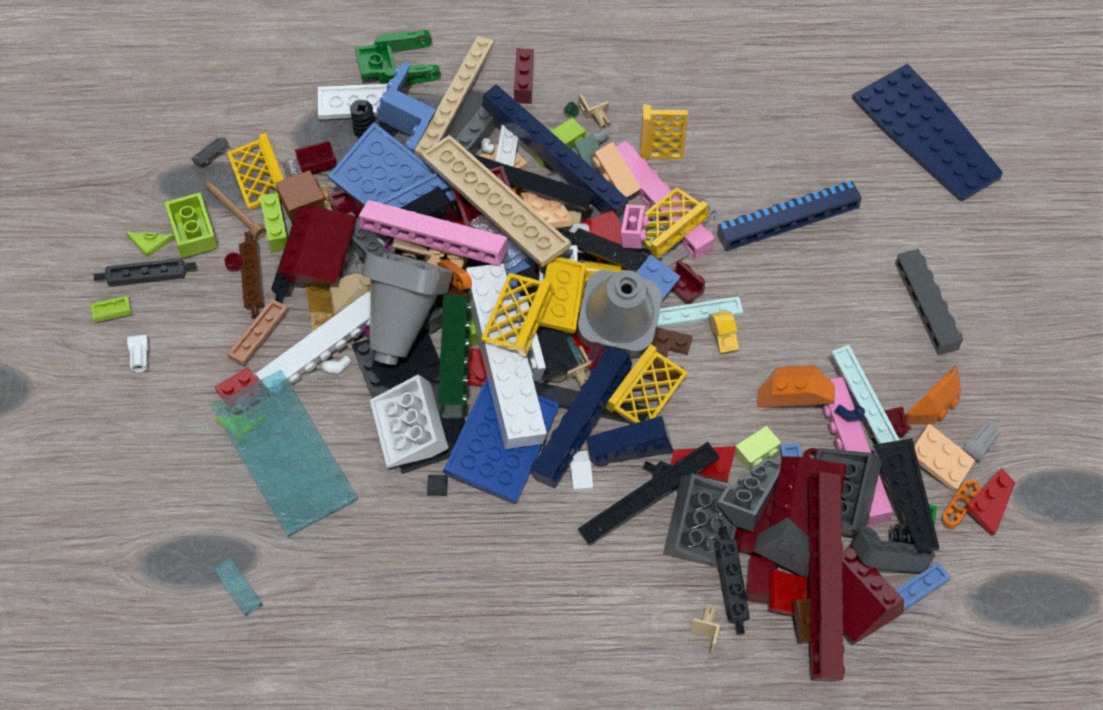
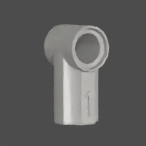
[963,423,999,462]

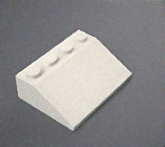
[370,375,448,468]

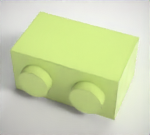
[734,426,781,472]

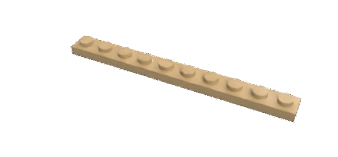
[414,36,494,157]

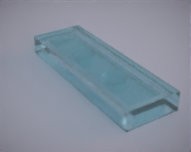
[213,558,263,617]

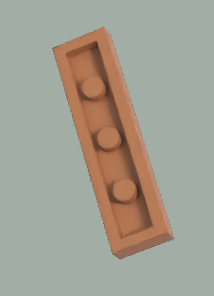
[227,299,288,366]

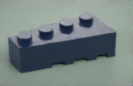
[586,416,674,466]

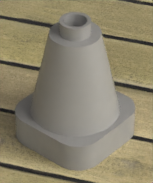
[361,252,453,365]
[577,270,662,357]

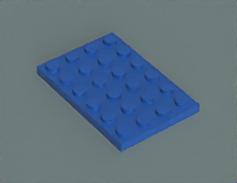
[443,377,560,504]

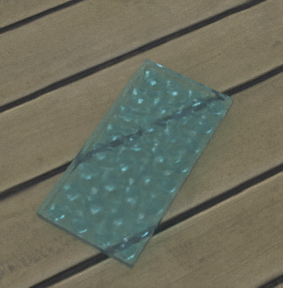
[211,370,358,538]

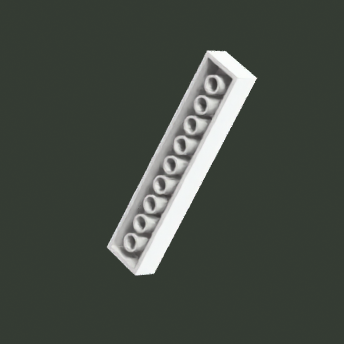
[466,263,547,449]

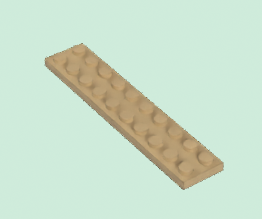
[421,135,571,267]

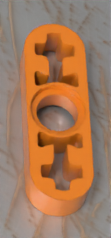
[437,259,472,291]
[941,480,980,529]

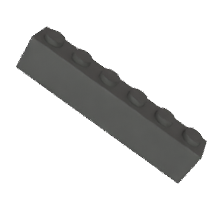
[895,249,963,355]

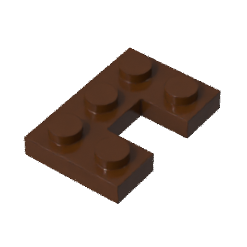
[643,327,693,387]

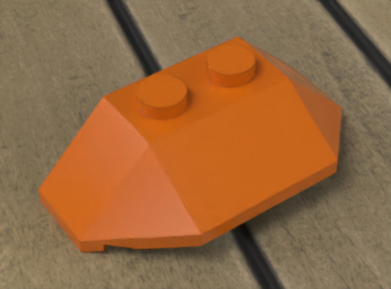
[757,365,835,408]
[905,365,961,425]

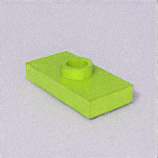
[90,296,132,323]

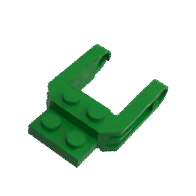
[355,30,441,85]

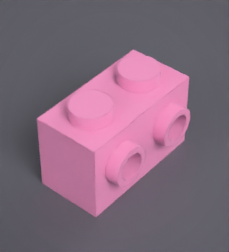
[621,204,649,249]

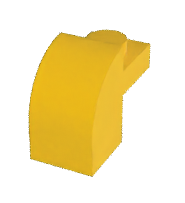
[709,310,739,353]

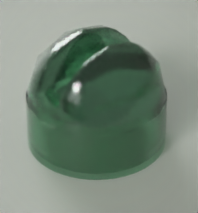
[564,102,579,117]

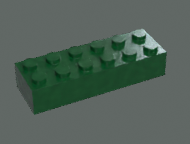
[438,295,471,419]

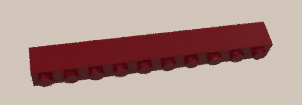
[809,472,845,682]

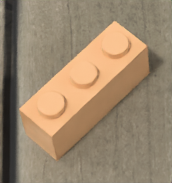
[590,142,641,197]

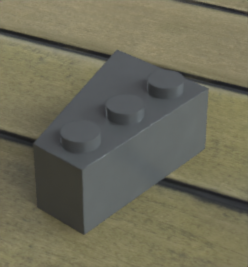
[754,518,810,580]

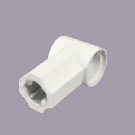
[127,335,149,373]

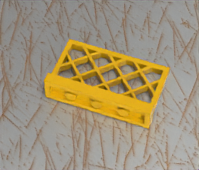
[640,104,688,162]
[227,133,285,210]
[642,187,709,259]
[481,273,554,356]
[606,344,688,424]

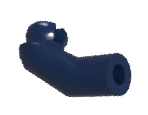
[834,404,865,421]

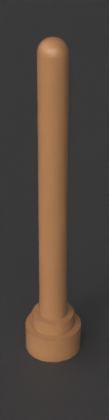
[205,181,266,240]

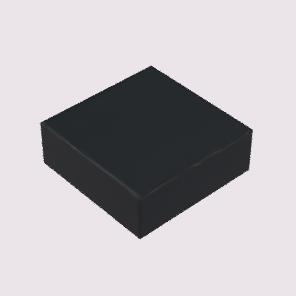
[427,475,448,496]

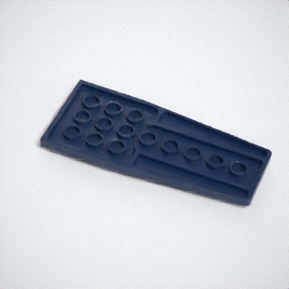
[852,63,1003,201]

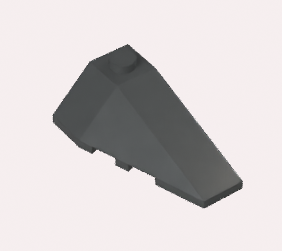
[717,457,781,532]

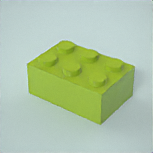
[164,193,217,258]

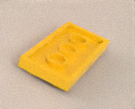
[539,257,586,333]

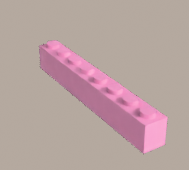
[616,141,714,260]
[359,200,508,266]
[823,377,893,526]

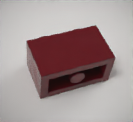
[746,556,778,604]

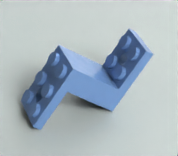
[376,61,436,153]

